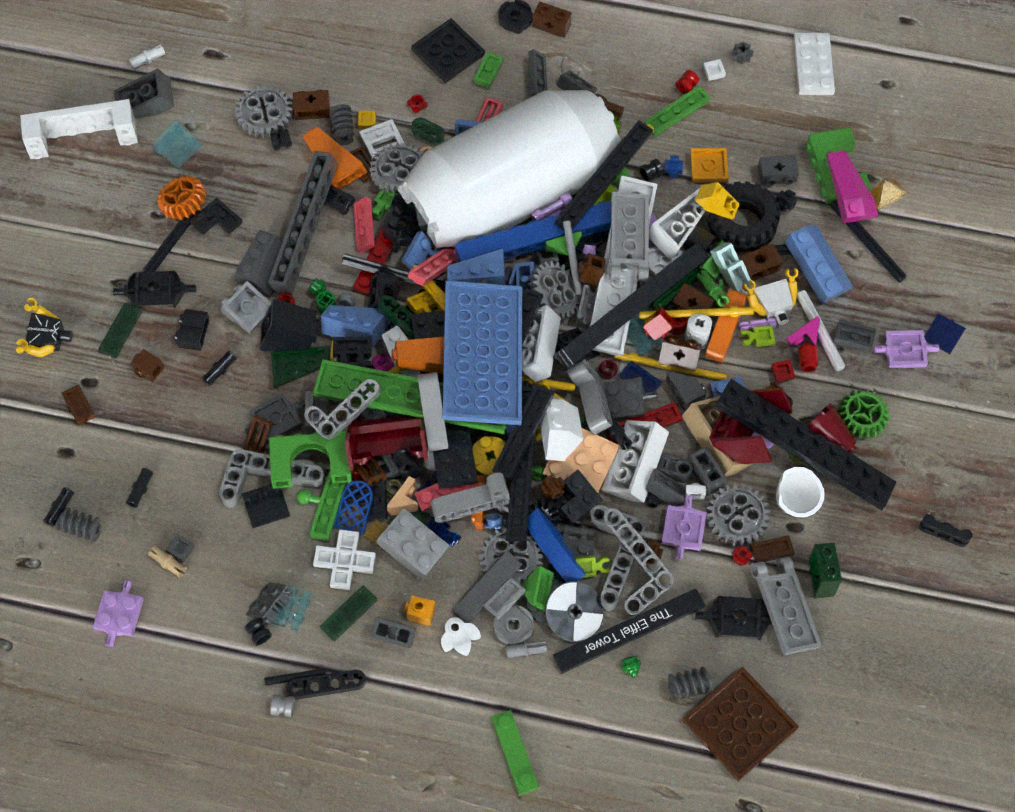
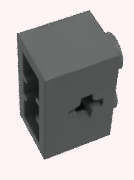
[757,154,799,186]
[688,447,727,496]
[371,617,416,648]

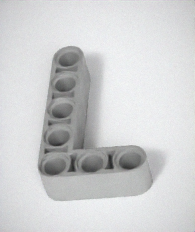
[219,449,325,508]
[590,505,646,612]
[604,508,674,615]

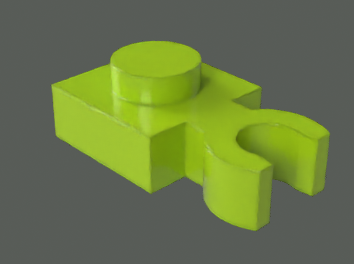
[740,325,775,347]
[574,555,610,578]

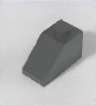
[666,371,707,411]

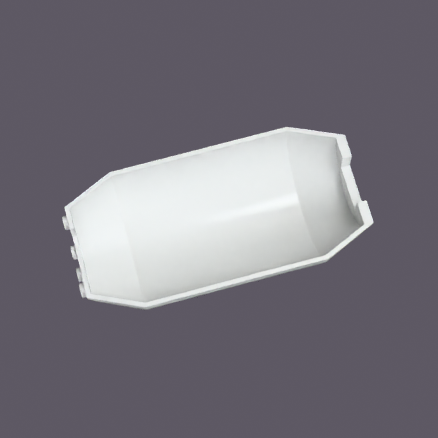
[398,90,621,248]

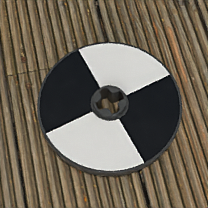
[545,582,604,642]

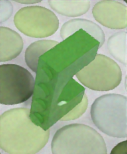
[805,127,871,205]
[269,431,352,489]

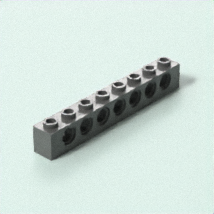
[268,151,338,295]

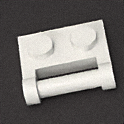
[359,119,404,160]

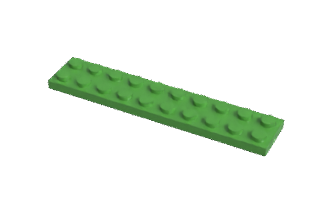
[313,359,507,434]

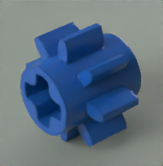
[664,155,683,178]

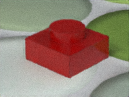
[771,360,795,383]

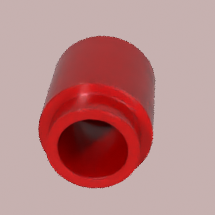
[798,343,818,373]

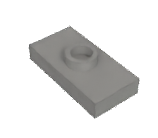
[483,577,526,620]

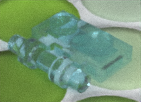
[271,583,311,631]

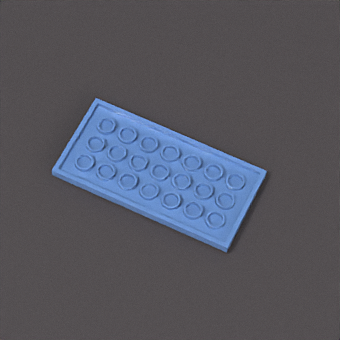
[442,281,522,425]

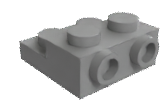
[220,281,271,334]

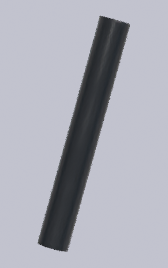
[264,668,326,686]

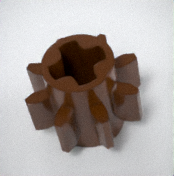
[541,475,565,500]
[638,540,663,564]

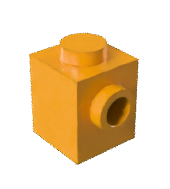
[404,595,436,626]

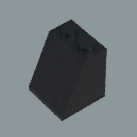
[259,299,318,351]

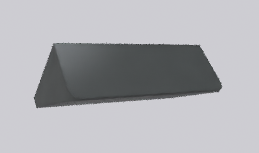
[557,70,597,94]
[646,469,685,507]

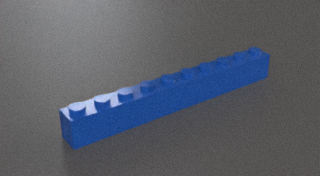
[454,201,611,262]

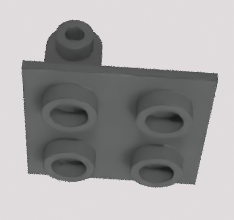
[246,583,292,625]

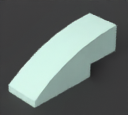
[710,242,751,294]

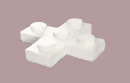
[313,530,376,590]

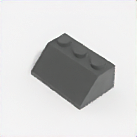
[235,230,283,298]

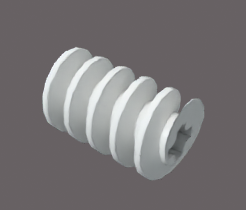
[685,314,712,349]

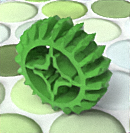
[837,388,890,440]

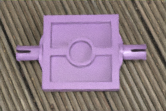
[874,330,939,368]
[661,495,707,560]
[93,580,144,647]

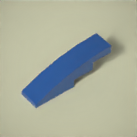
[528,508,586,583]

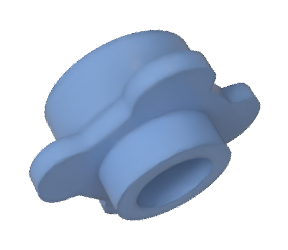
[484,514,506,530]

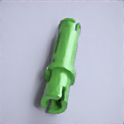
[697,270,729,307]

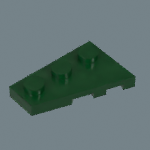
[271,346,329,388]

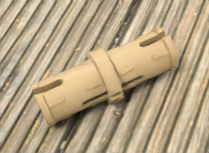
[148,545,187,578]

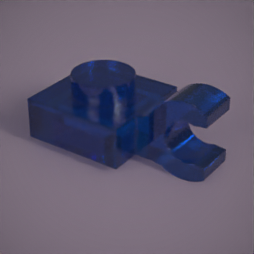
[427,516,462,547]

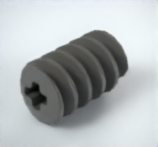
[329,104,354,145]
[56,507,101,542]
[667,666,713,700]

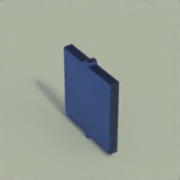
[924,314,966,354]

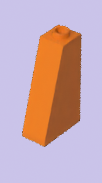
[302,127,368,190]
[392,337,444,374]

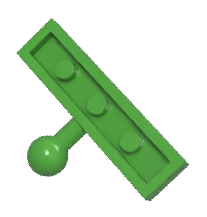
[296,471,348,542]

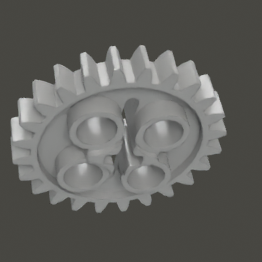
[235,84,293,138]
[370,142,424,194]
[528,261,582,320]
[706,483,771,546]
[479,526,544,585]

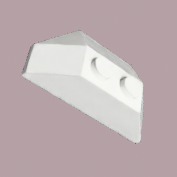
[540,396,583,461]

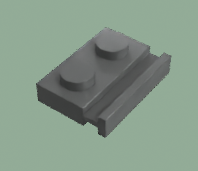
[834,319,876,353]

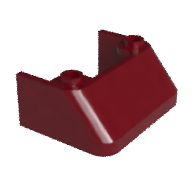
[709,387,793,464]
[345,415,429,470]

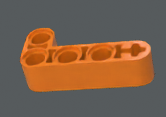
[705,288,747,363]

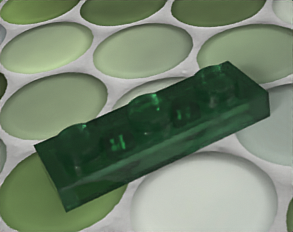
[98,303,142,359]
[320,585,378,642]

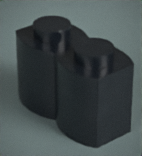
[175,309,209,351]

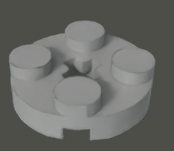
[494,606,534,646]

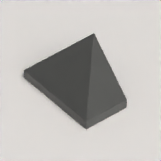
[535,249,559,266]

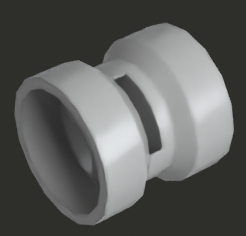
[271,694,295,717]

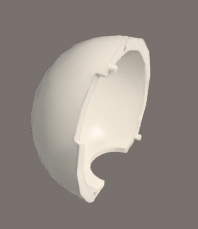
[776,467,824,517]

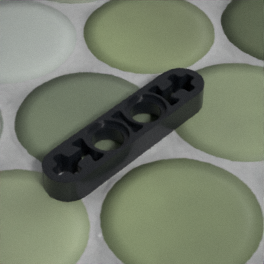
[286,670,366,700]

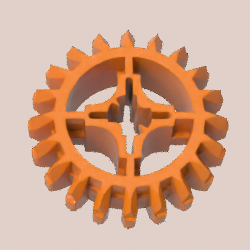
[157,175,207,220]

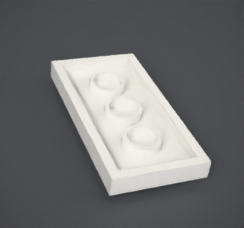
[794,33,835,95]

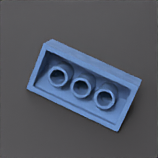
[784,225,854,304]

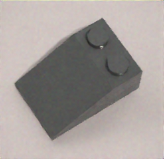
[114,68,174,118]

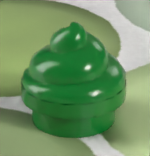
[308,278,327,296]
[621,656,641,678]

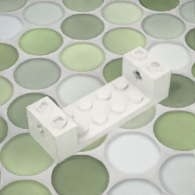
[20,99,138,159]

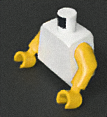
[742,268,798,325]

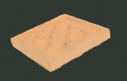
[542,428,620,493]

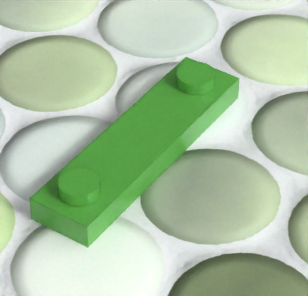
[644,86,710,137]
[491,710,539,795]

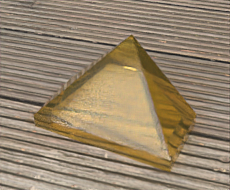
[871,178,907,211]

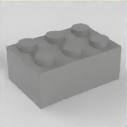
[376,508,450,580]

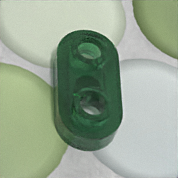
[411,118,445,144]

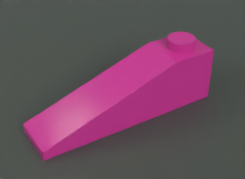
[826,150,878,224]

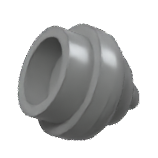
[337,293,356,307]

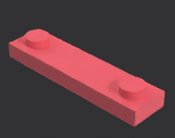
[408,247,458,286]

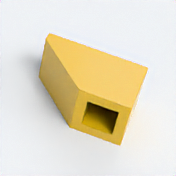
[695,182,740,219]

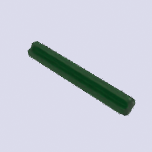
[652,267,702,310]

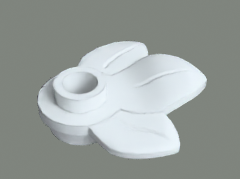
[441,617,481,656]

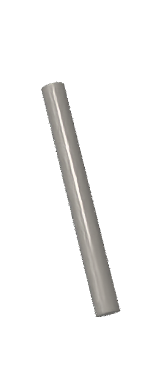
[563,221,582,296]

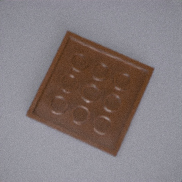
[682,667,799,782]

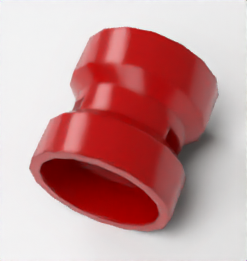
[675,70,700,95]
[669,317,688,335]

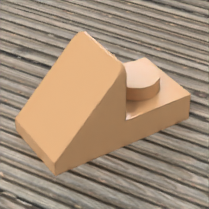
[387,476,418,516]

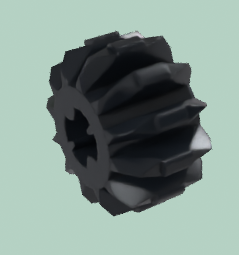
[529,498,561,527]

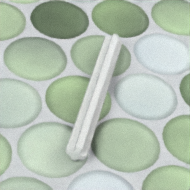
[797,290,845,371]

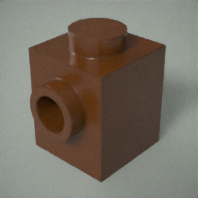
[577,253,606,286]
[132,349,164,383]

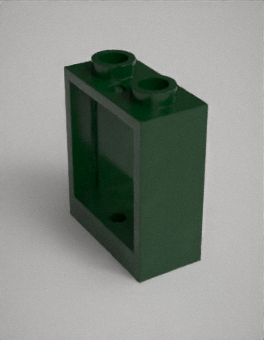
[808,542,842,599]

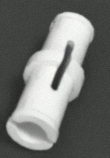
[129,44,165,69]

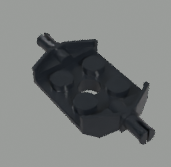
[382,195,421,253]
[113,271,196,310]
[695,596,772,640]

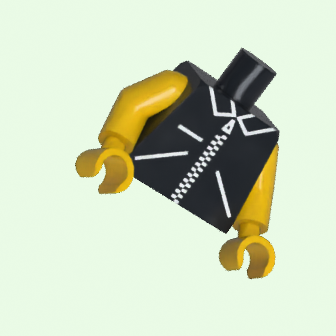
[16,298,73,357]

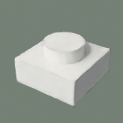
[703,59,726,81]
[685,483,706,500]

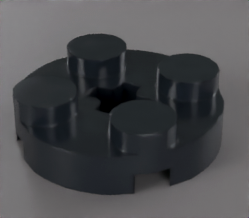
[498,0,533,34]

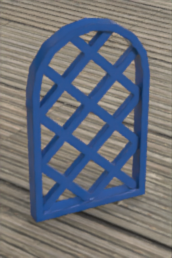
[334,481,373,534]

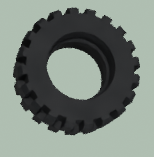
[708,181,780,253]

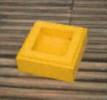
[358,110,376,129]

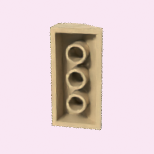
[682,396,753,477]

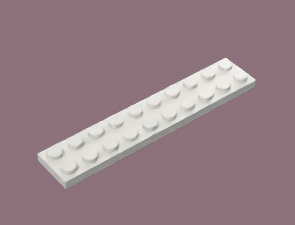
[590,176,657,356]

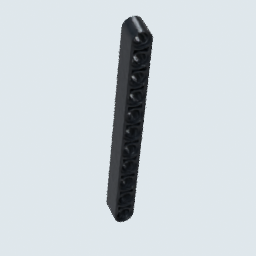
[553,241,710,371]

